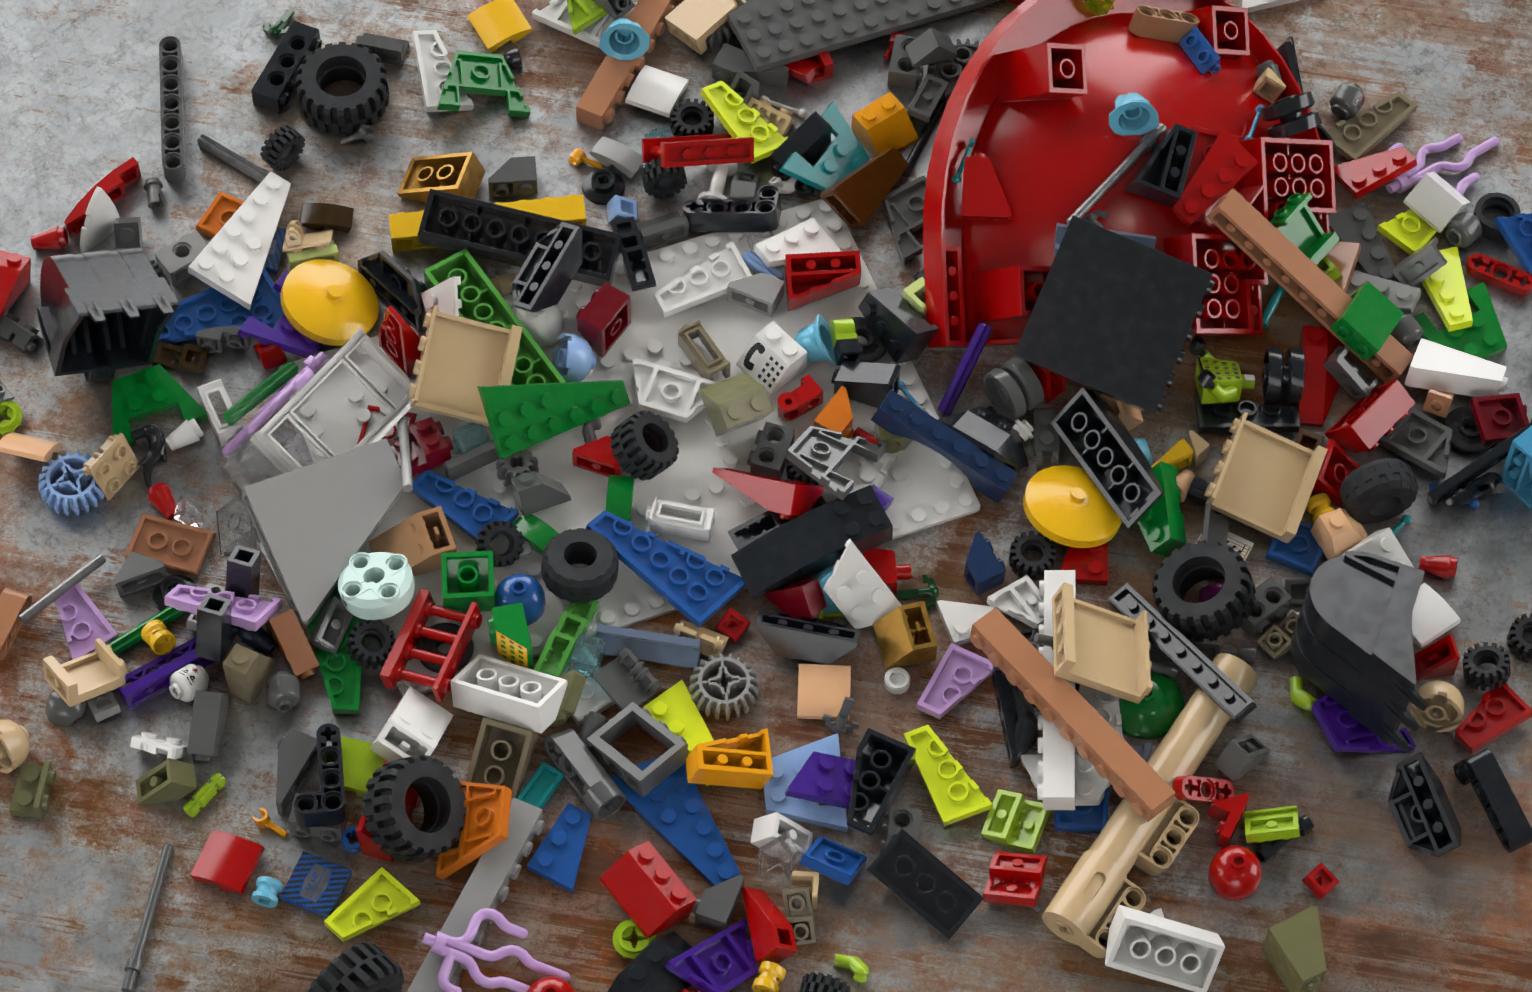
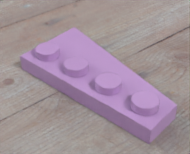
[164,584,282,632]

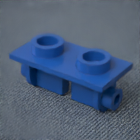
[1178,26,1221,75]

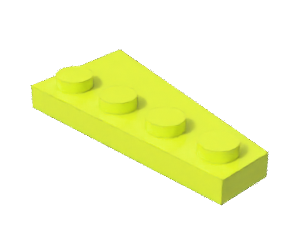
[700,80,788,164]
[1421,246,1473,332]
[644,680,714,786]
[904,725,993,827]

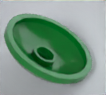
[1119,671,1184,740]

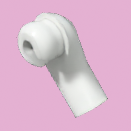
[769,177,797,194]

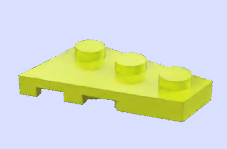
[1376,209,1438,255]
[324,867,420,942]

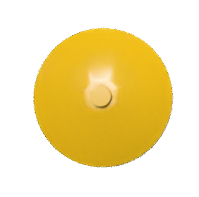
[280,259,379,346]
[1023,465,1122,548]

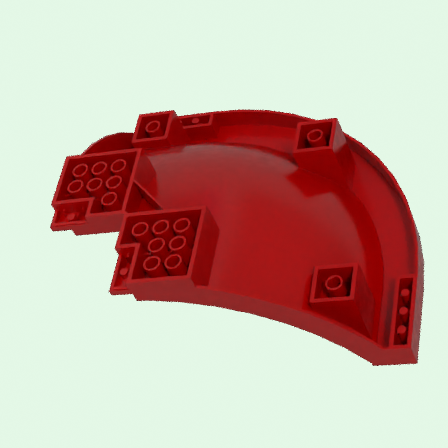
[923,0,1336,348]

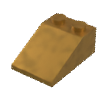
[397,152,486,203]

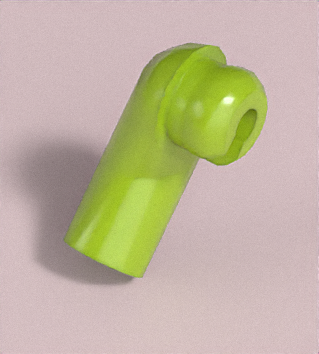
[834,954,870,983]

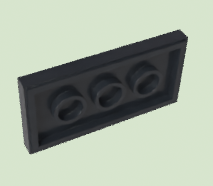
[867,828,984,940]

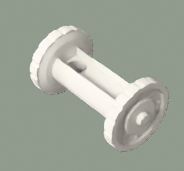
[698,163,738,200]

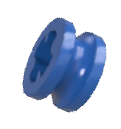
[342,826,361,854]

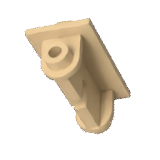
[673,619,729,658]

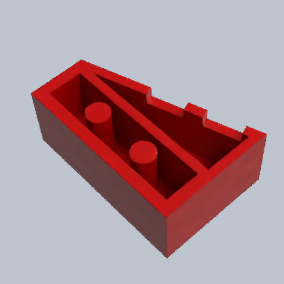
[784,250,861,311]

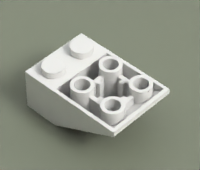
[370,686,453,762]

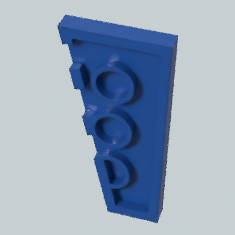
[411,470,519,542]

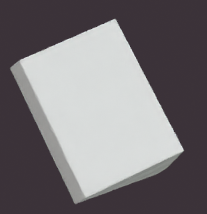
[1403,171,1470,233]

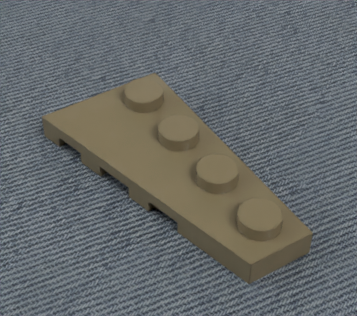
[1325,92,1417,161]

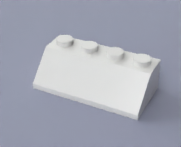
[450,654,568,733]
[1105,905,1225,992]

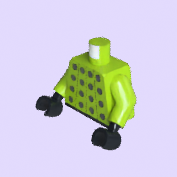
[1190,336,1255,404]

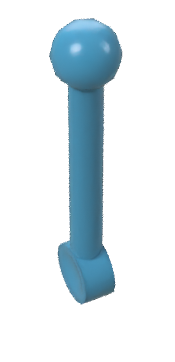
[1244,105,1264,140]
[899,381,929,414]

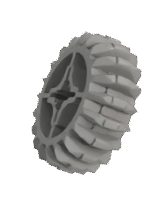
[689,652,759,721]

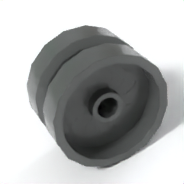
[983,357,1044,422]

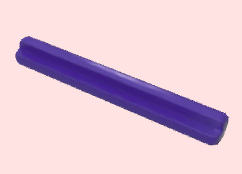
[938,323,992,416]

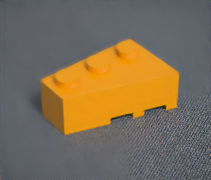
[685,728,773,789]

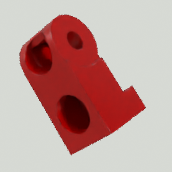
[777,374,823,421]

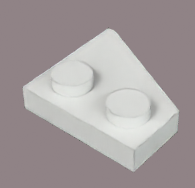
[986,575,1044,628]
[936,600,994,646]
[130,732,188,760]

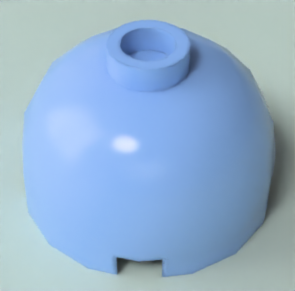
[552,333,596,383]

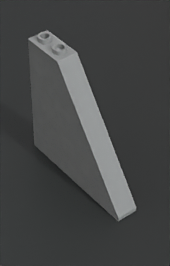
[242,438,404,631]

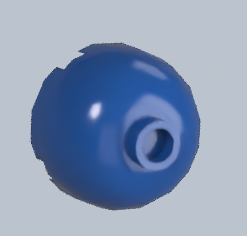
[495,574,546,626]

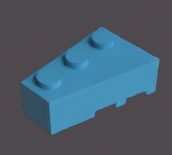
[1500,426,1532,509]

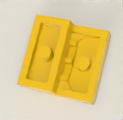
[467,0,533,53]

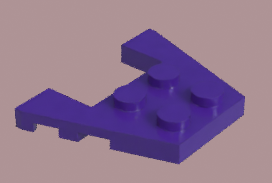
[237,269,323,358]
[1311,694,1416,753]

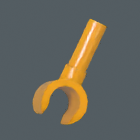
[568,148,603,169]
[252,808,288,838]

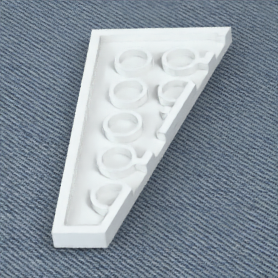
[188,171,291,310]

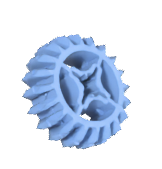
[38,450,104,516]

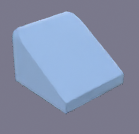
[607,195,638,223]

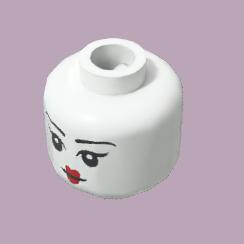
[169,663,209,702]

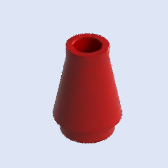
[31,225,69,250]
[147,482,180,520]
[1419,555,1458,580]

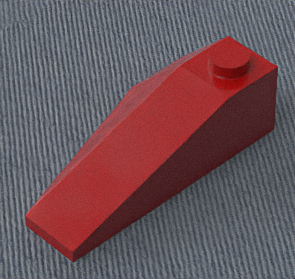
[378,306,422,378]

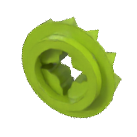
[0,400,23,436]
[613,919,656,960]

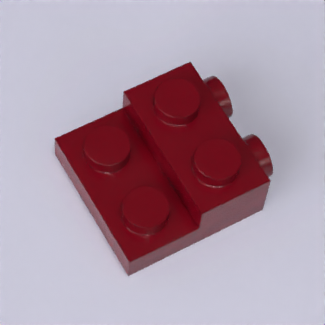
[1470,393,1529,445]
[388,417,453,476]

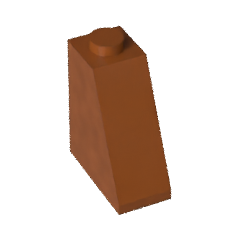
[265,609,319,680]

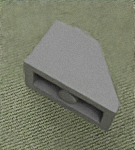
[727,273,785,317]

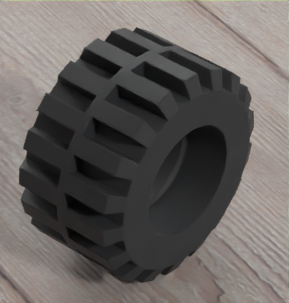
[610,410,679,481]

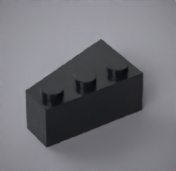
[1125,123,1198,207]
[858,287,939,364]

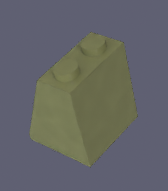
[698,373,774,437]
[1262,905,1327,992]

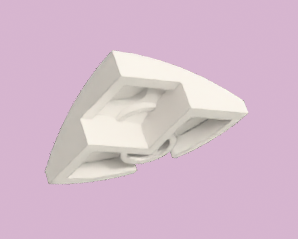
[80,187,120,252]

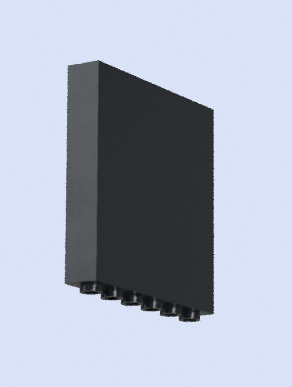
[1013,215,1215,415]

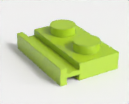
[1244,805,1300,843]

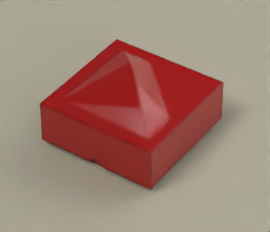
[715,607,751,644]
[1301,862,1340,900]

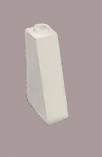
[1404,338,1508,397]

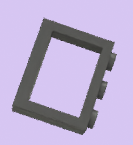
[587,702,688,797]

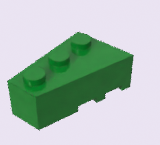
[1138,461,1187,557]

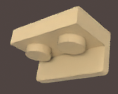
[747,97,797,138]

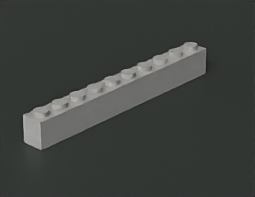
[407,797,545,992]

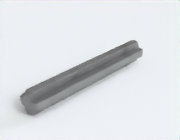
[197,133,270,183]

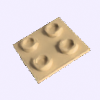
[282,220,333,254]
[82,433,141,502]

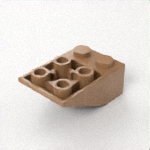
[369,506,457,576]

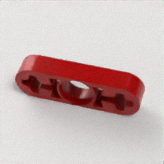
[1465,253,1532,297]
[1172,775,1234,804]

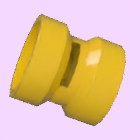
[1306,493,1335,523]
[141,620,176,655]
[752,961,786,992]

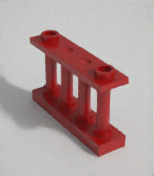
[641,133,754,168]
[379,589,482,703]

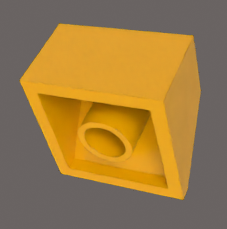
[851,92,918,156]

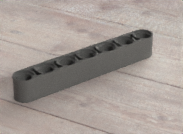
[159,36,186,184]

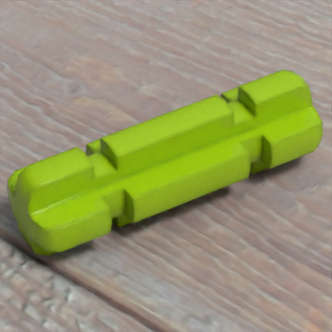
[183,772,226,818]

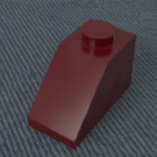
[765,578,827,621]

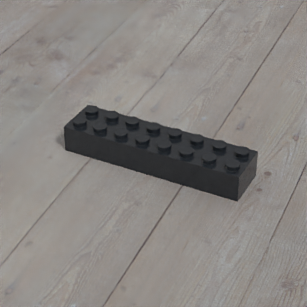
[418,189,622,287]

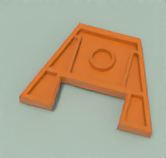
[436,781,512,880]

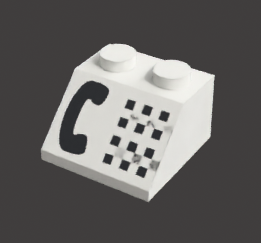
[736,321,807,396]

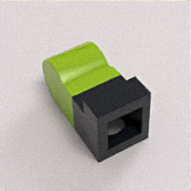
[830,318,863,366]

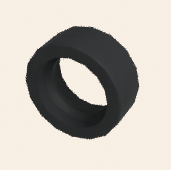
[1473,192,1521,240]

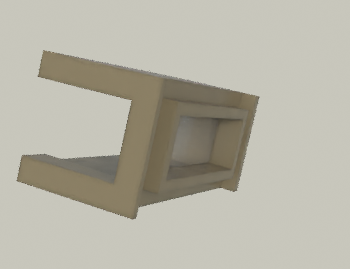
[678,320,730,381]

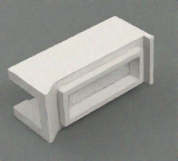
[197,378,243,447]
[645,497,715,542]

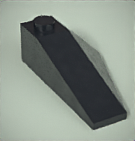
[847,728,916,836]

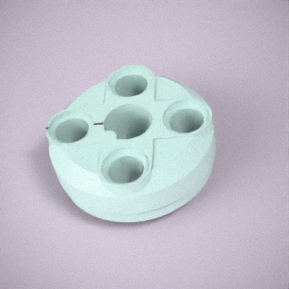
[338,552,415,620]

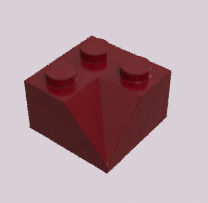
[576,282,631,358]

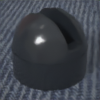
[504,47,523,68]
[794,180,815,198]

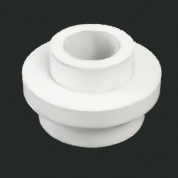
[1012,418,1034,442]

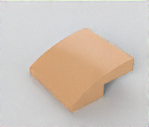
[0,432,62,462]
[797,664,851,720]

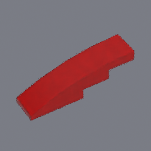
[64,157,141,238]

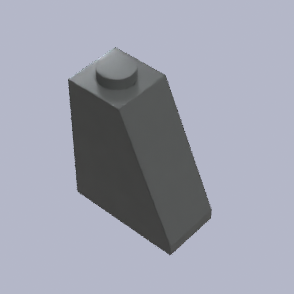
[187,690,231,762]

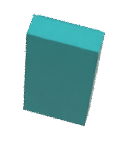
[517,761,565,810]

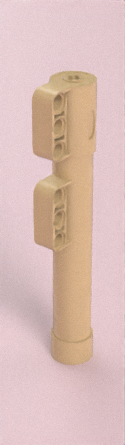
[1042,653,1258,958]

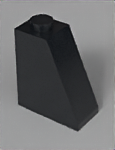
[770,111,832,181]
[831,361,901,408]

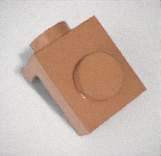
[1422,389,1455,418]

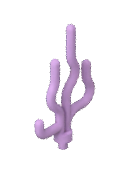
[1386,133,1500,195]
[222,352,328,456]
[422,908,570,992]

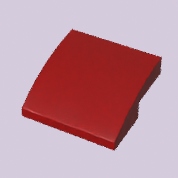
[190,830,265,894]
[982,851,1047,907]

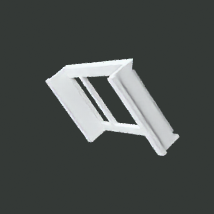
[249,328,415,474]

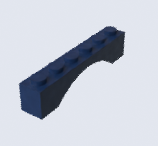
[871,390,1018,503]

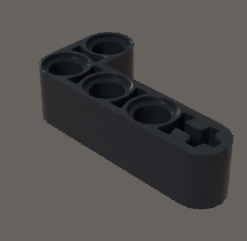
[682,184,782,232]
[294,723,346,828]
[1453,749,1532,853]

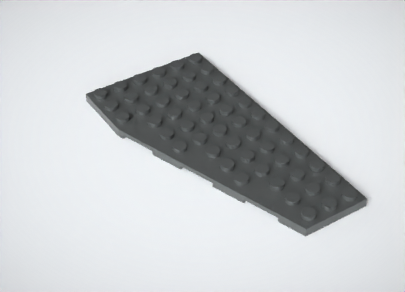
[727,0,1005,73]

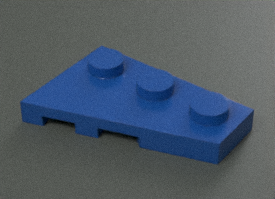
[527,802,592,894]

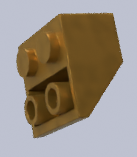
[873,601,938,671]

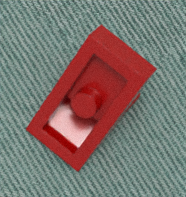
[1208,793,1250,848]

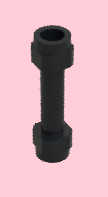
[1255,815,1314,863]

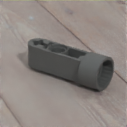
[544,728,626,820]

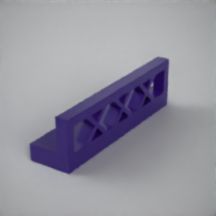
[116,637,216,709]

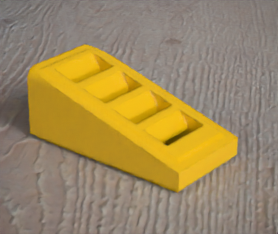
[1151,438,1194,471]

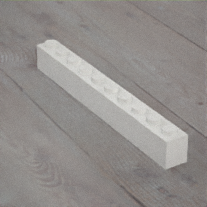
[1037,570,1076,810]

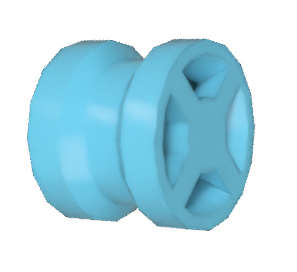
[251,876,283,908]

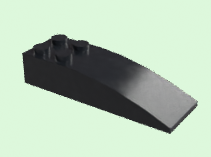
[1050,387,1164,529]
[731,485,893,599]

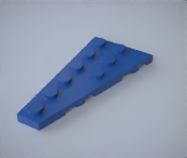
[586,510,746,628]

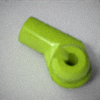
[1289,676,1317,711]

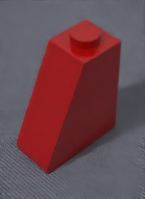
[961,153,1013,222]

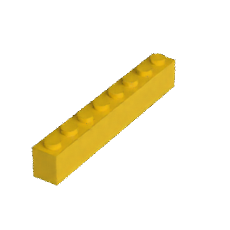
[389,194,587,252]

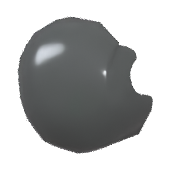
[45,689,87,726]

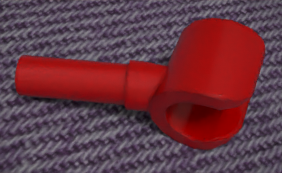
[883,32,905,60]

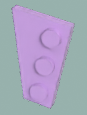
[56,584,118,659]
[916,643,993,720]

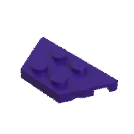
[785,751,856,809]
[665,919,758,992]

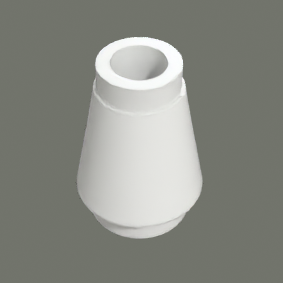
[165,418,204,451]

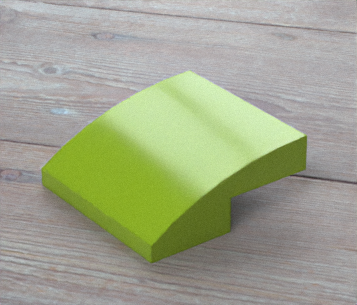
[329,737,388,797]
[981,789,1051,854]

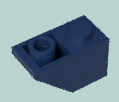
[964,531,1006,596]

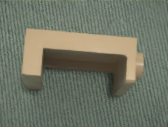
[664,0,739,55]
[43,638,127,707]

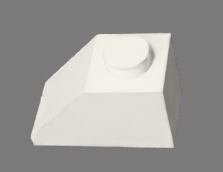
[750,812,813,858]

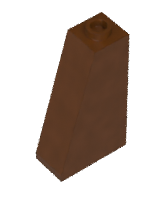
[819,147,909,229]

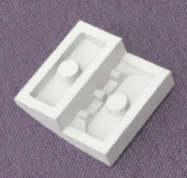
[625,65,689,118]
[1412,583,1461,648]

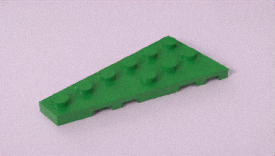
[477,380,630,458]
[308,585,366,714]

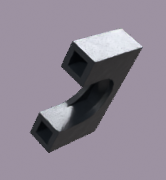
[196,545,261,662]

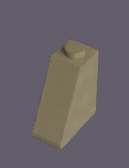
[223,643,278,704]

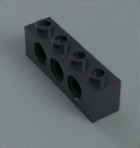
[251,20,322,114]

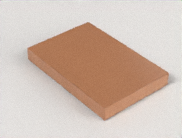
[1295,241,1361,302]
[125,513,216,579]

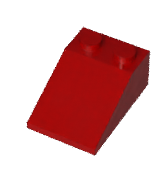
[0,250,31,320]

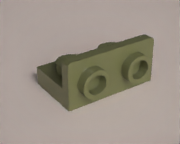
[9,760,57,819]

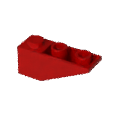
[741,887,797,964]

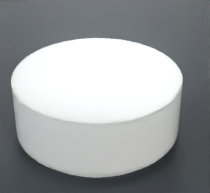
[884,667,910,694]

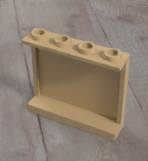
[407,305,523,426]
[1204,412,1328,544]
[1052,582,1153,704]

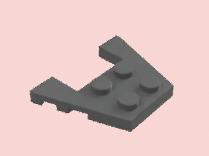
[883,176,927,263]
[786,426,888,500]

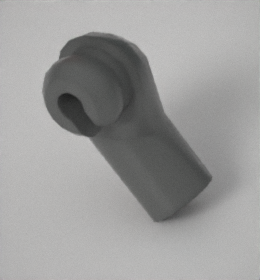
[582,418,601,444]

